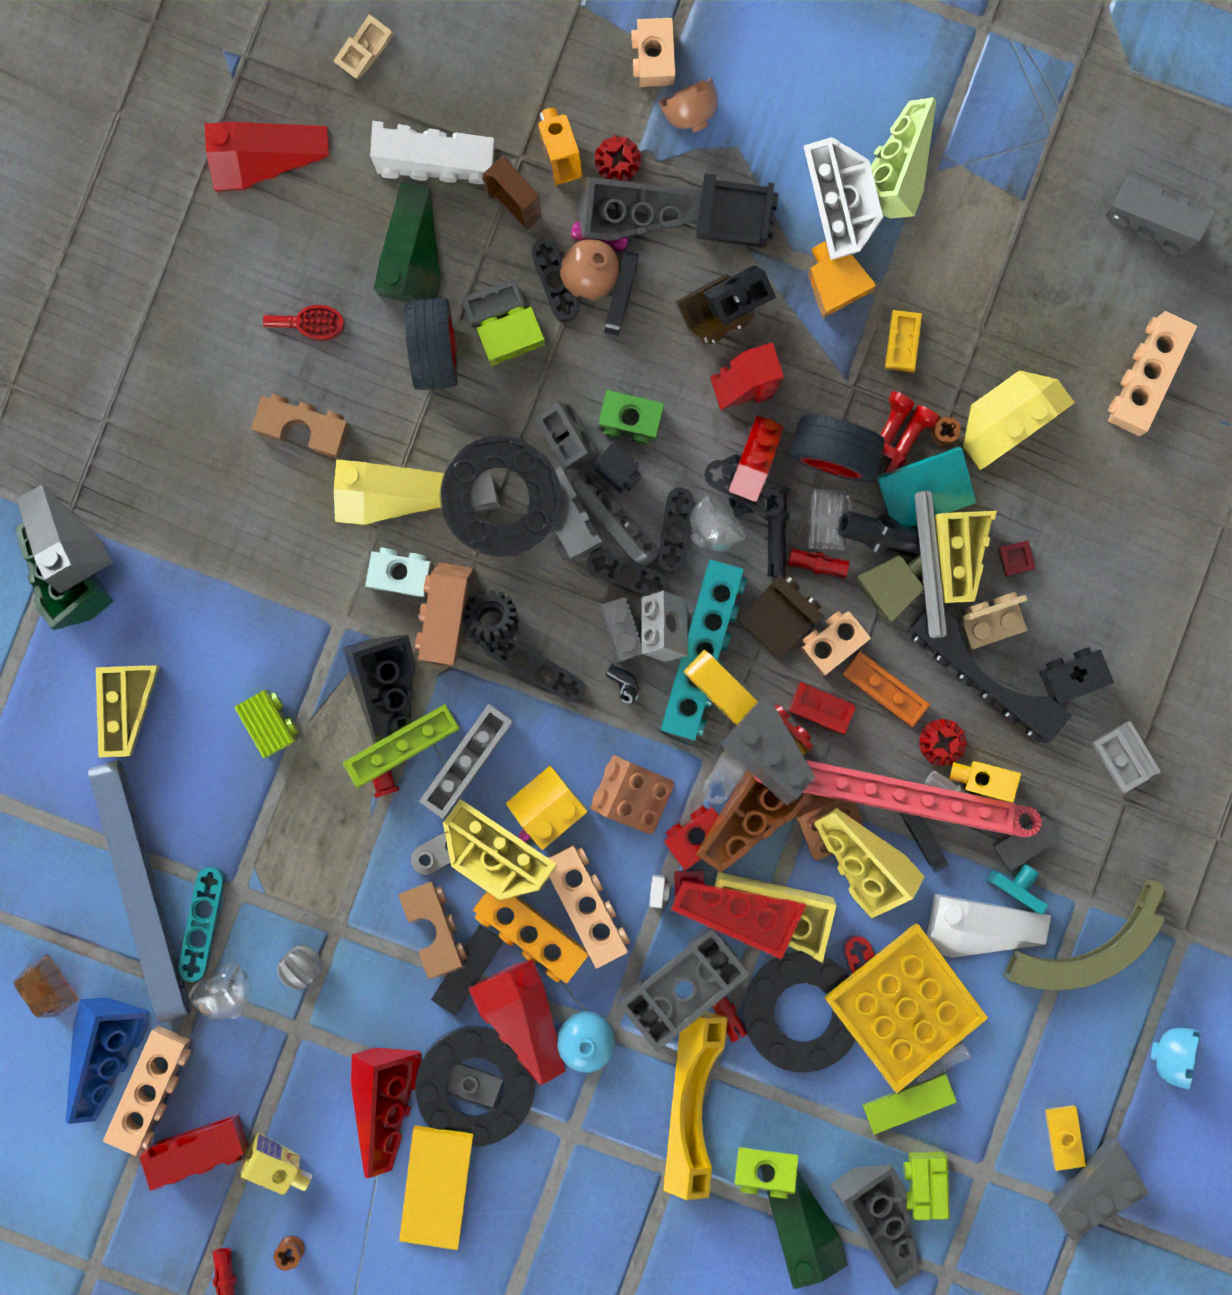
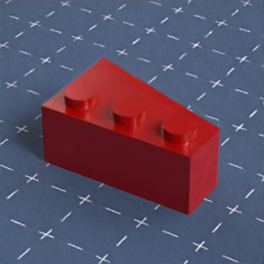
[710,342,784,410]
[139,1114,249,1191]

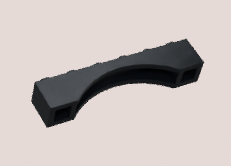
[907,608,1072,744]

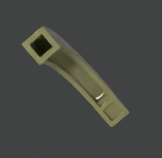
[1003,879,1166,990]

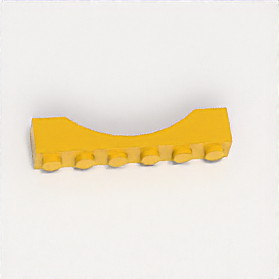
[663,1011,727,1200]

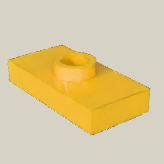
[885,310,922,373]
[1045,1105,1086,1171]

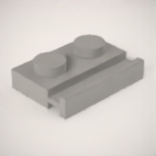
[1091,721,1161,794]

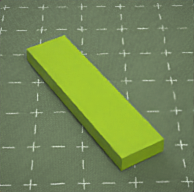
[342,704,460,789]

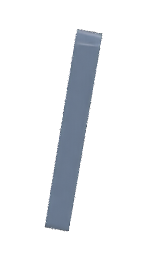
[88,760,191,1022]

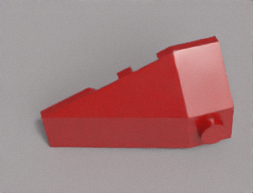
[204,122,329,192]
[468,959,566,1085]
[351,1047,421,1179]

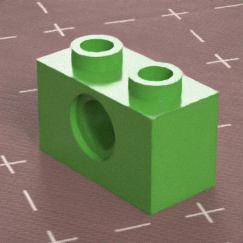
[598,390,664,445]

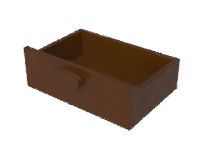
[482,156,542,230]

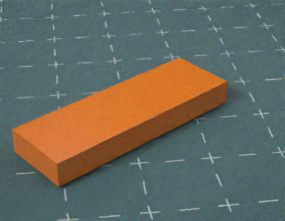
[841,651,930,728]

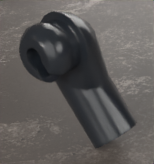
[605,663,639,705]

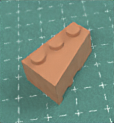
[415,562,474,666]

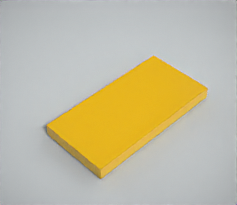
[399,1125,474,1250]

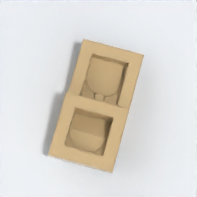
[333,14,395,80]

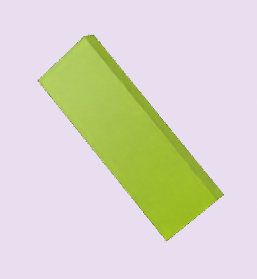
[862,1073,957,1135]

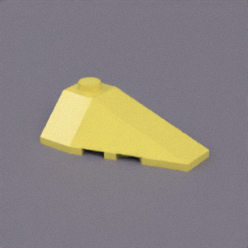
[334,460,444,525]
[814,808,925,919]

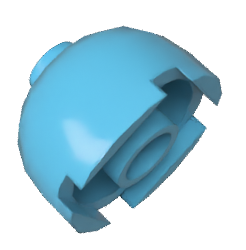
[557,1011,616,1073]
[1151,1027,1200,1090]

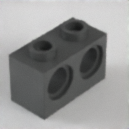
[535,402,600,469]

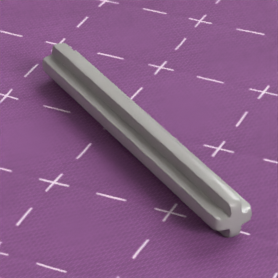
[914,491,947,638]

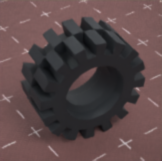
[463,590,519,648]

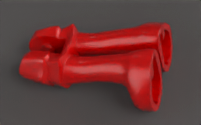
[880,391,941,474]

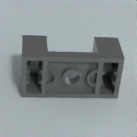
[618,926,750,1052]

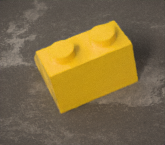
[505,765,588,850]

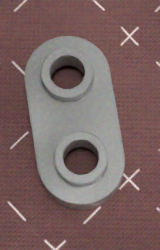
[411,832,450,875]

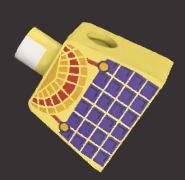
[241,1133,313,1195]

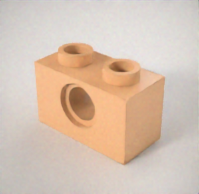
[631,18,675,87]

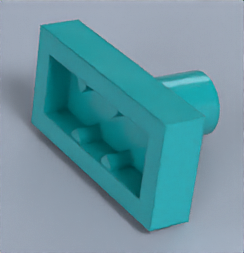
[986,864,1048,915]

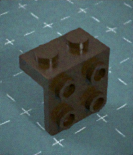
[675,274,756,344]
[739,575,824,658]

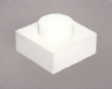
[649,874,670,908]

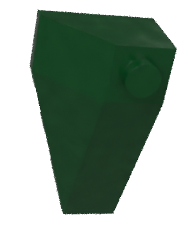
[374,182,441,302]
[15,522,114,630]
[761,1166,848,1290]

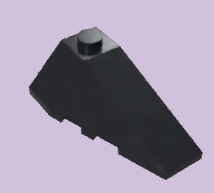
[343,634,416,744]

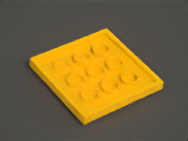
[824,923,988,1093]

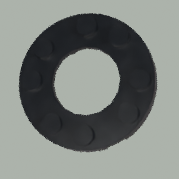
[440,435,561,557]
[743,952,856,1073]
[415,1025,535,1147]

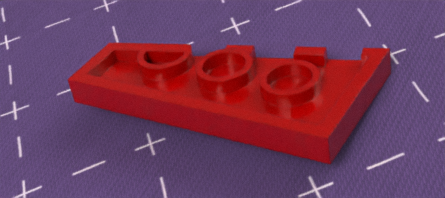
[671,881,807,960]

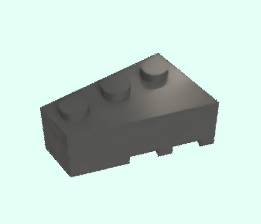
[720,693,815,805]

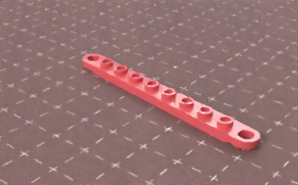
[753,760,1042,838]

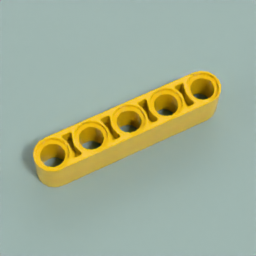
[683,650,807,755]

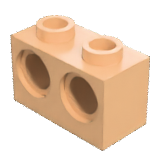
[800,611,871,676]

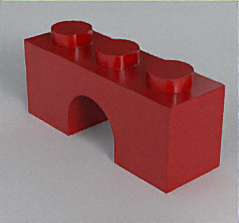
[728,416,784,502]

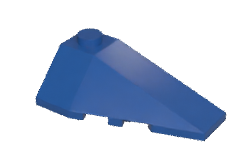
[66,998,150,1124]

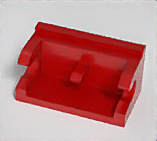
[787,682,855,735]

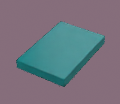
[876,447,976,527]

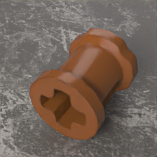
[930,417,961,447]
[273,1235,305,1271]

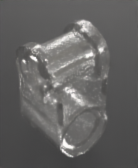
[702,749,748,804]

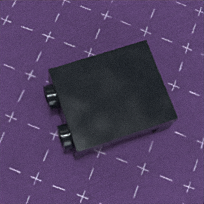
[696,173,779,248]

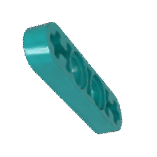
[178,867,225,982]

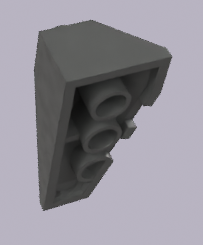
[16,485,113,593]
[830,1164,920,1289]

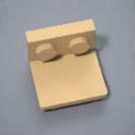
[959,592,1028,650]

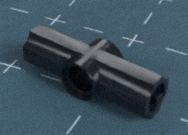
[837,511,920,557]

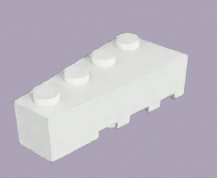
[370,121,496,184]

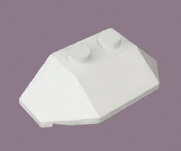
[804,137,883,260]

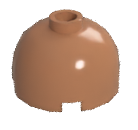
[659,77,719,132]
[560,239,620,301]

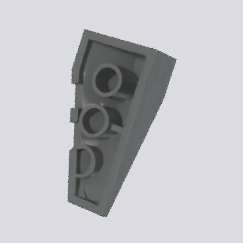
[577,177,701,241]

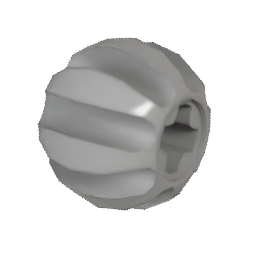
[277,945,322,990]

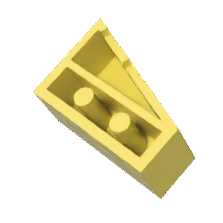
[935,511,997,603]
[96,665,160,757]

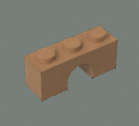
[251,394,350,459]
[398,881,468,980]

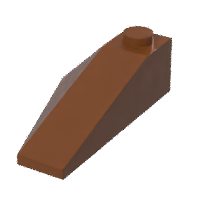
[696,769,811,873]

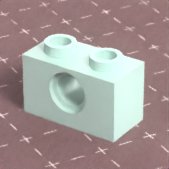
[365,548,433,599]

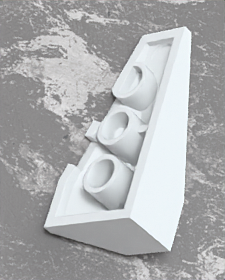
[927,893,1051,958]

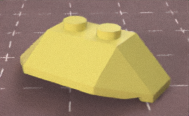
[962,371,1075,471]
[443,799,557,900]

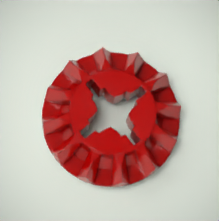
[595,135,641,181]
[919,719,967,766]

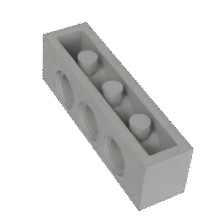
[419,704,514,819]

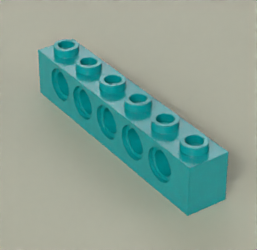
[660,559,747,740]

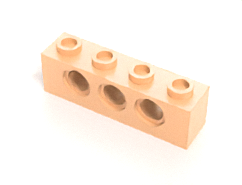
[1108,311,1197,436]
[547,844,630,969]
[103,1026,191,1156]

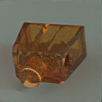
[13,954,79,1018]

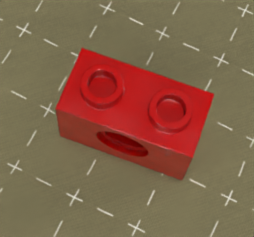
[663,805,719,871]

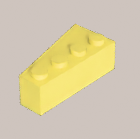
[714,872,836,963]

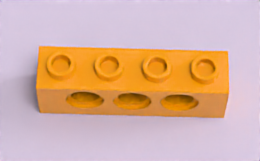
[473,892,589,983]

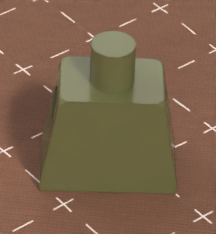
[854,555,924,624]

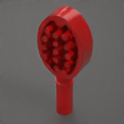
[263,305,345,341]

